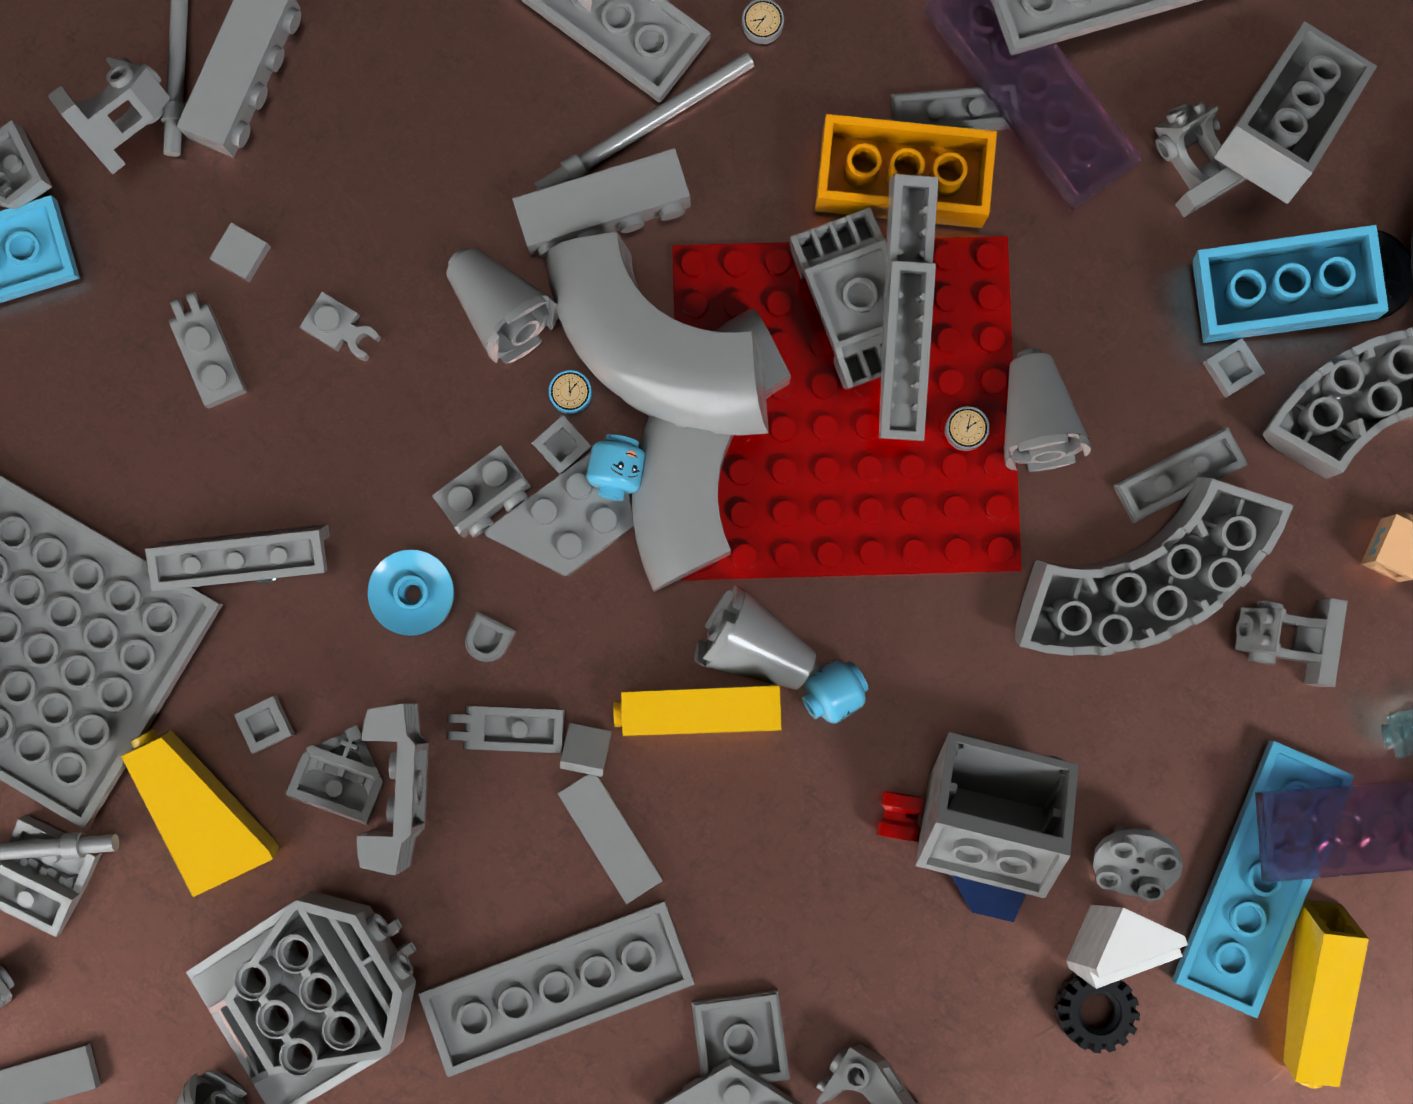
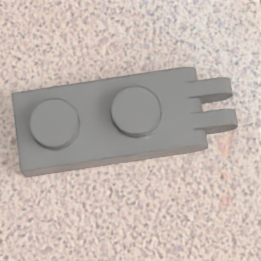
[169,291,248,409]
[446,706,565,753]

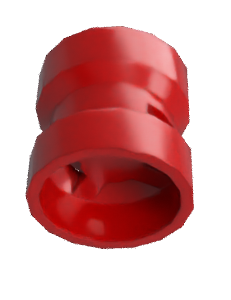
[876,791,925,842]

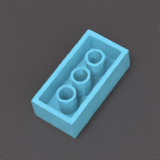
[1192,225,1389,343]

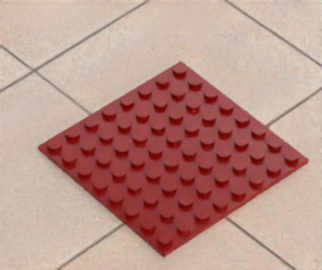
[672,236,1022,581]

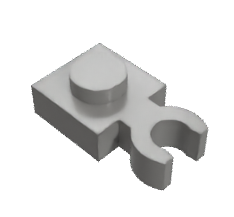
[299,292,381,361]

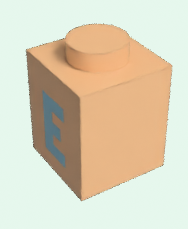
[1361,512,1413,582]

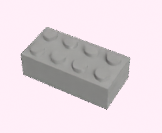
[1214,21,1377,204]

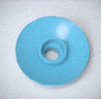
[367,550,454,636]

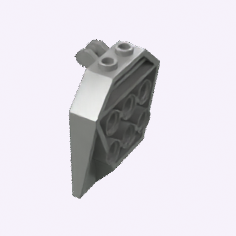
[186,891,417,1104]

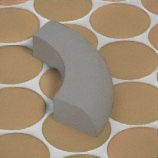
[546,231,769,435]
[632,307,791,592]
[1263,327,1413,479]
[1015,476,1294,656]

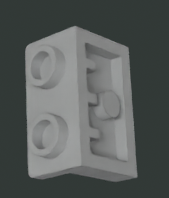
[432,445,532,538]

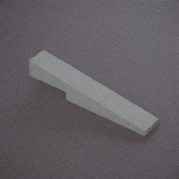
[879,174,939,441]

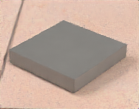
[692,989,790,1082]

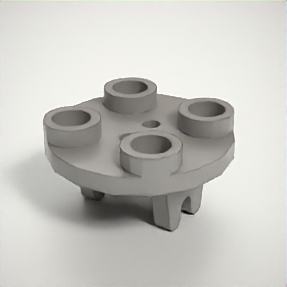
[1093,824,1183,901]

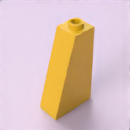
[613,686,782,736]
[121,729,280,897]
[1283,899,1369,1089]

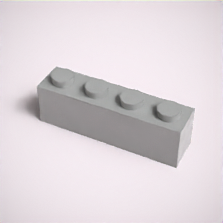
[177,0,301,158]
[512,148,691,258]

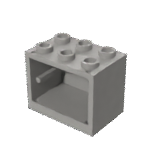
[915,732,1079,898]

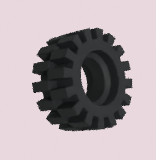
[1054,973,1140,1053]

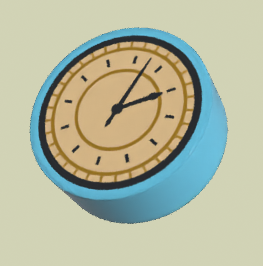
[549,370,592,415]

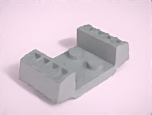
[790,207,887,389]
[357,703,429,875]

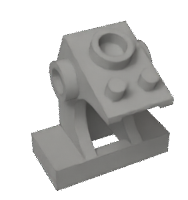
[48,57,170,174]
[1154,101,1246,218]
[1235,598,1348,687]
[816,1044,922,1104]

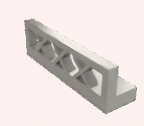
[145,524,330,592]

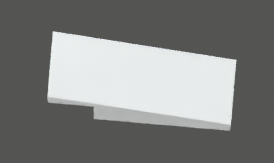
[1066,905,1188,989]

